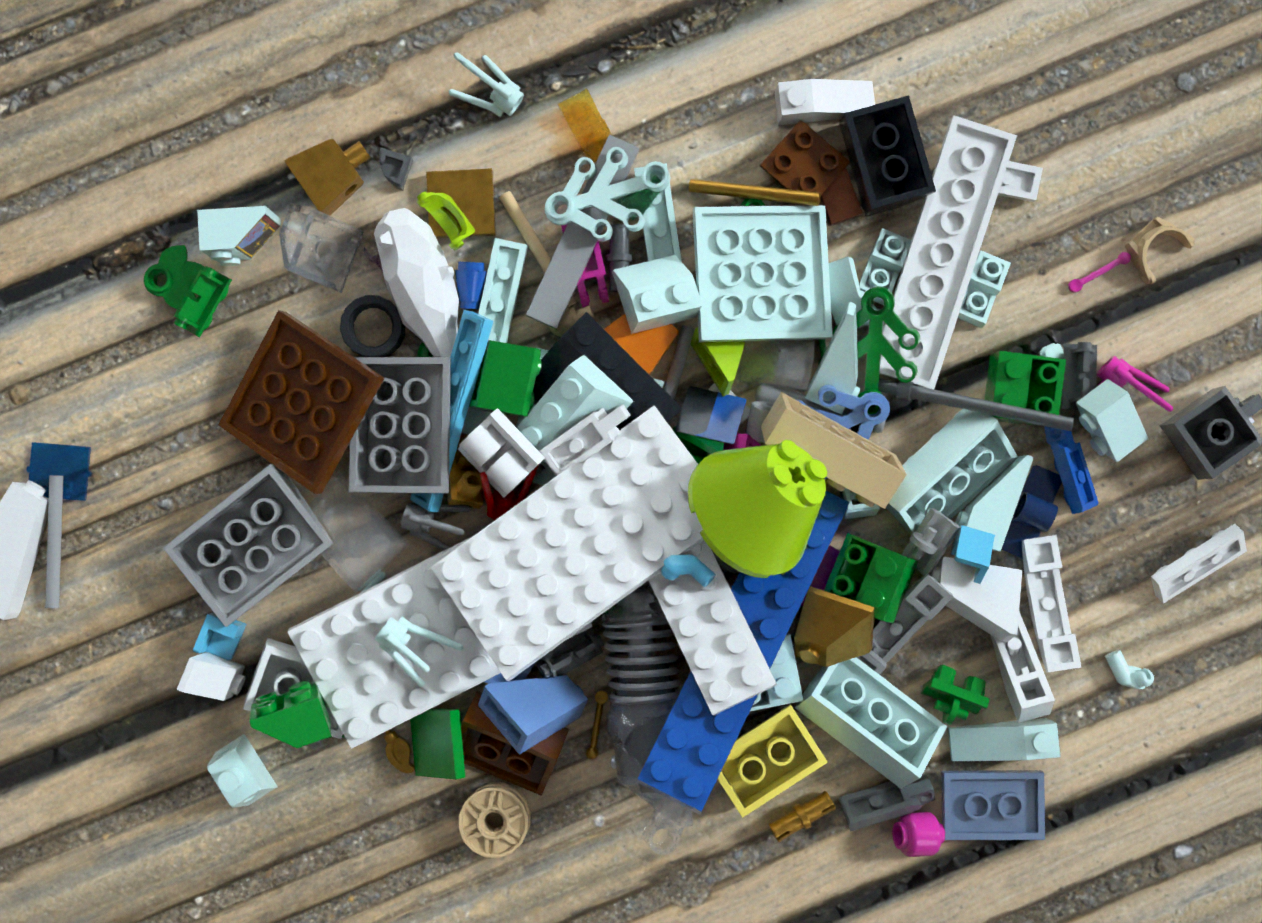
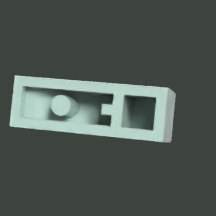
[805,302,860,415]
[955,455,1034,551]
[948,718,1061,761]

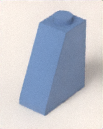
[478,675,588,755]

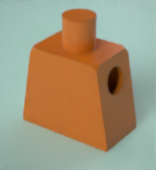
[604,314,679,375]

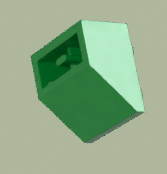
[469,340,541,417]
[984,351,1066,425]
[824,533,919,623]
[249,681,331,748]

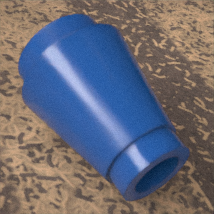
[454,261,487,309]

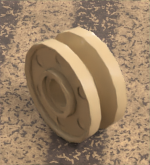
[459,782,531,858]

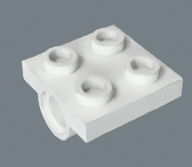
[458,408,545,497]

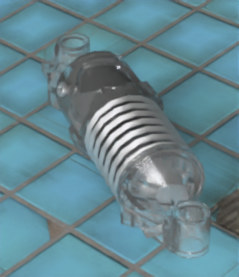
[601,580,693,855]

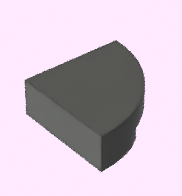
[379,147,413,190]

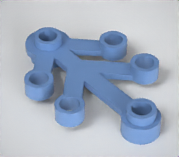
[797,385,890,479]

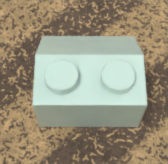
[612,255,703,334]

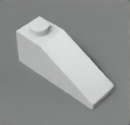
[774,79,875,125]
[990,612,1055,723]

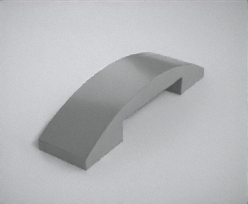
[857,573,953,675]

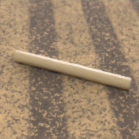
[499,191,577,308]

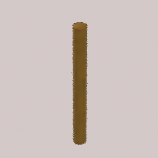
[689,179,821,206]

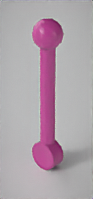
[1068,252,1131,293]

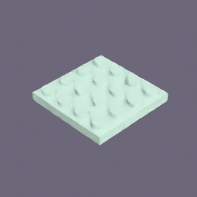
[692,205,833,342]

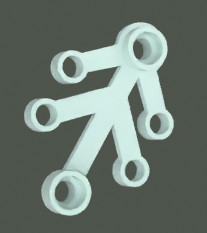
[545,147,671,242]

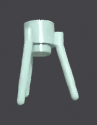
[449,52,524,117]
[374,617,463,687]

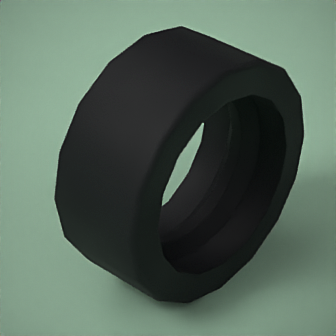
[340,295,406,358]

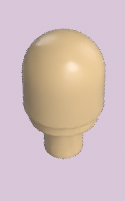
[549,305,594,337]

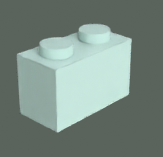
[1076,379,1149,462]

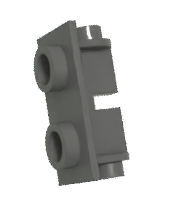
[1061,342,1097,410]
[535,627,604,678]

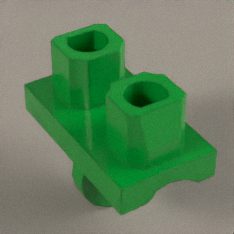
[921,665,990,725]

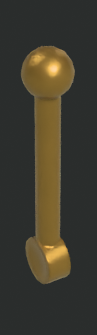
[586,690,608,760]

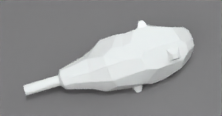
[374,208,471,410]

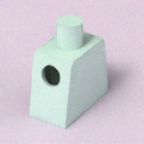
[207,734,278,808]

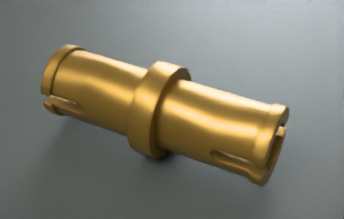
[768,790,836,843]

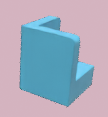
[951,525,995,584]
[193,612,247,660]

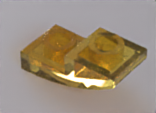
[557,88,612,162]

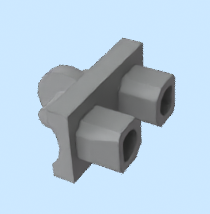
[902,508,961,576]

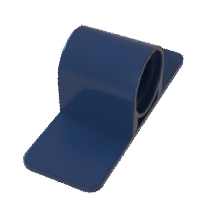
[1001,465,1062,559]

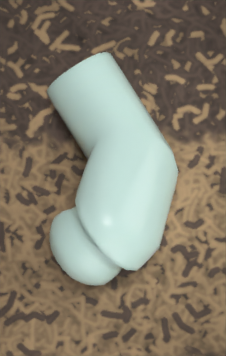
[1105,650,1154,689]

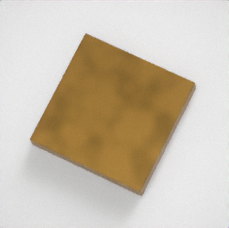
[426,168,496,239]

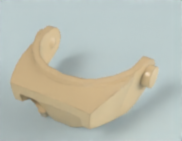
[1125,217,1195,285]

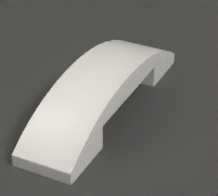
[1022,535,1081,672]

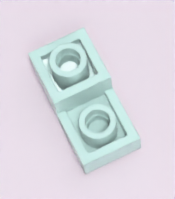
[859,228,911,305]
[958,250,1011,328]
[829,257,870,328]

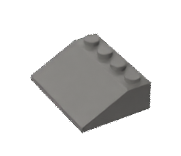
[349,357,451,493]
[163,464,334,627]

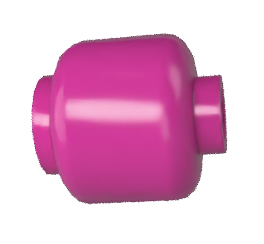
[892,812,945,857]

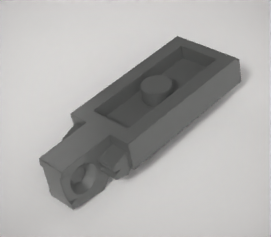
[839,779,935,832]

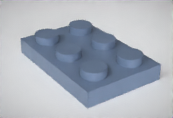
[941,770,1045,840]

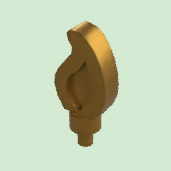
[383,730,415,774]

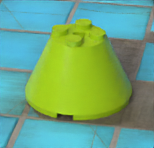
[688,440,827,578]

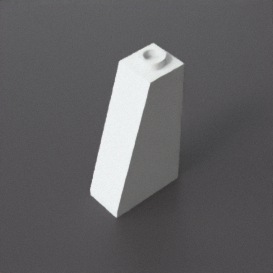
[0,480,49,620]

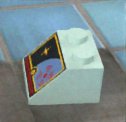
[197,206,281,266]

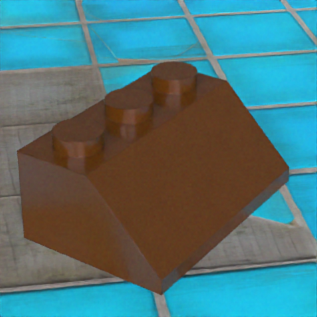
[461,691,569,796]

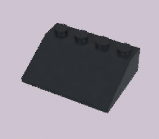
[533,312,682,431]

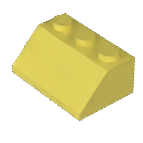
[718,704,828,818]

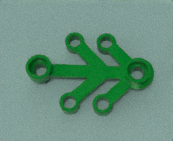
[832,287,920,414]

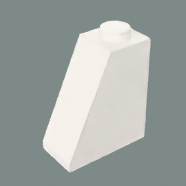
[930,557,1022,642]

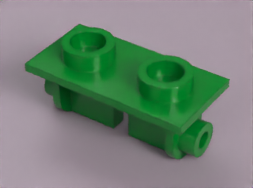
[173,266,232,338]

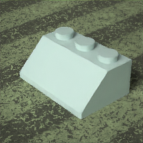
[517,355,633,463]

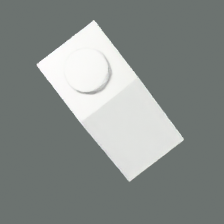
[177,652,245,701]

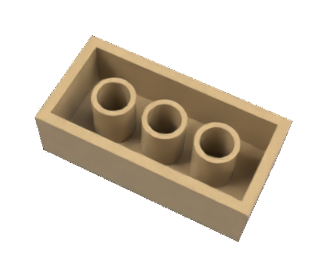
[761,392,907,509]

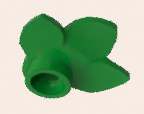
[144,245,205,309]

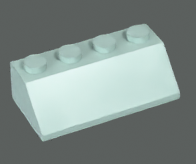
[886,409,1018,535]
[795,657,947,789]

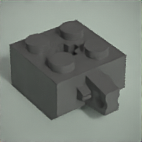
[1160,386,1262,480]

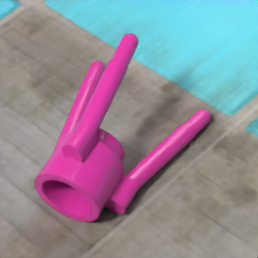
[1096,355,1173,412]

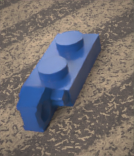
[1044,426,1099,514]

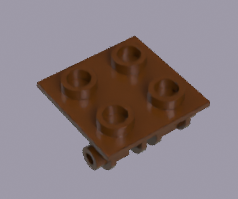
[759,120,850,206]

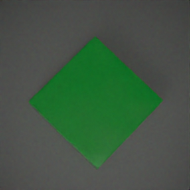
[410,708,465,780]

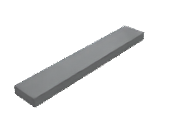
[526,134,639,330]

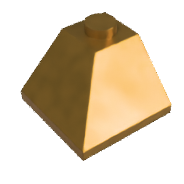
[795,586,874,667]

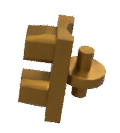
[448,450,483,509]

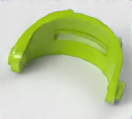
[417,191,475,251]

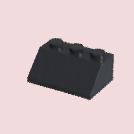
[839,95,936,217]

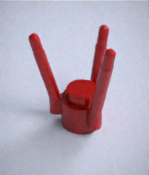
[480,464,539,521]

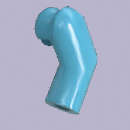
[661,554,716,587]

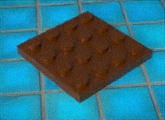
[218,310,384,494]

